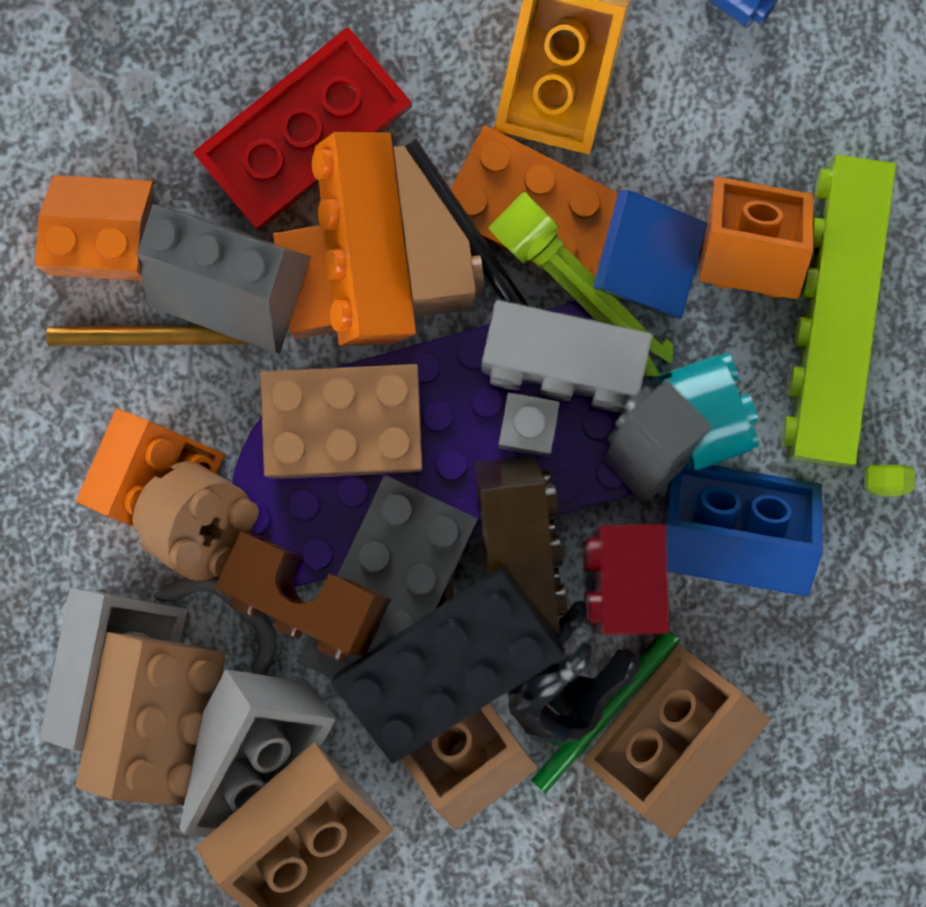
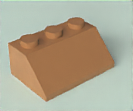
[581,644,771,839]

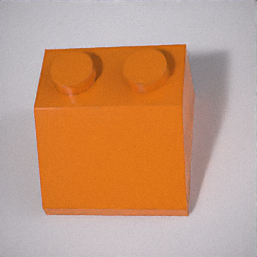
[35,175,154,281]
[699,176,813,300]

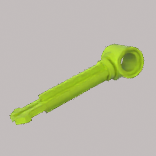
[488,191,673,376]

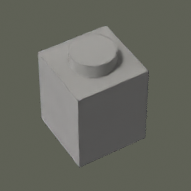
[498,393,560,458]

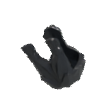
[507,600,640,746]

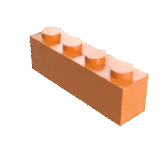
[312,132,416,346]

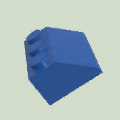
[661,464,823,596]

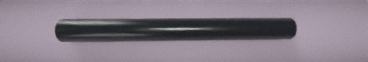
[405,138,529,307]

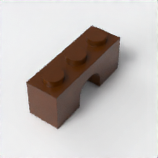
[215,531,391,661]

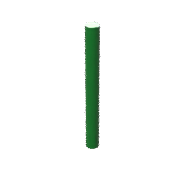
[531,630,681,794]

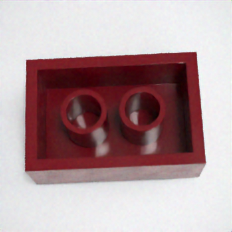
[582,524,669,635]

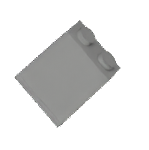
[180,669,336,837]

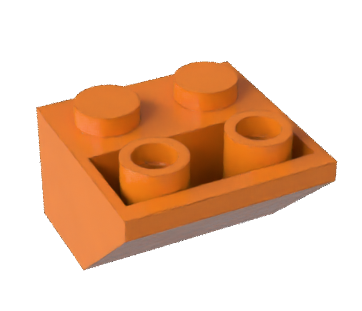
[75,408,225,527]

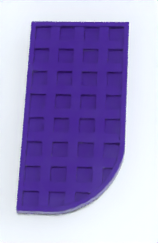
[232,301,634,588]

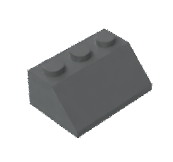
[137,204,311,354]

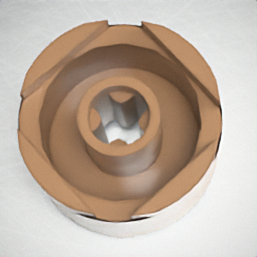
[133,462,259,581]

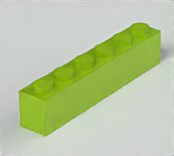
[781,154,897,468]

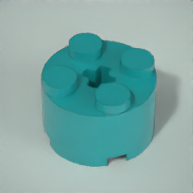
[657,352,759,472]

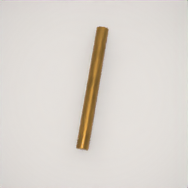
[46,325,250,346]

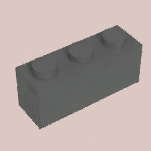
[603,380,713,504]

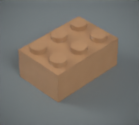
[260,364,423,480]
[75,632,226,806]
[195,742,394,907]

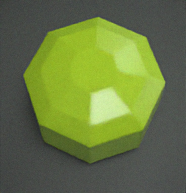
[864,465,915,497]

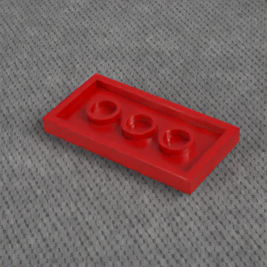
[193,27,412,232]

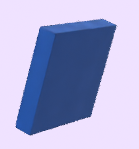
[593,190,707,319]

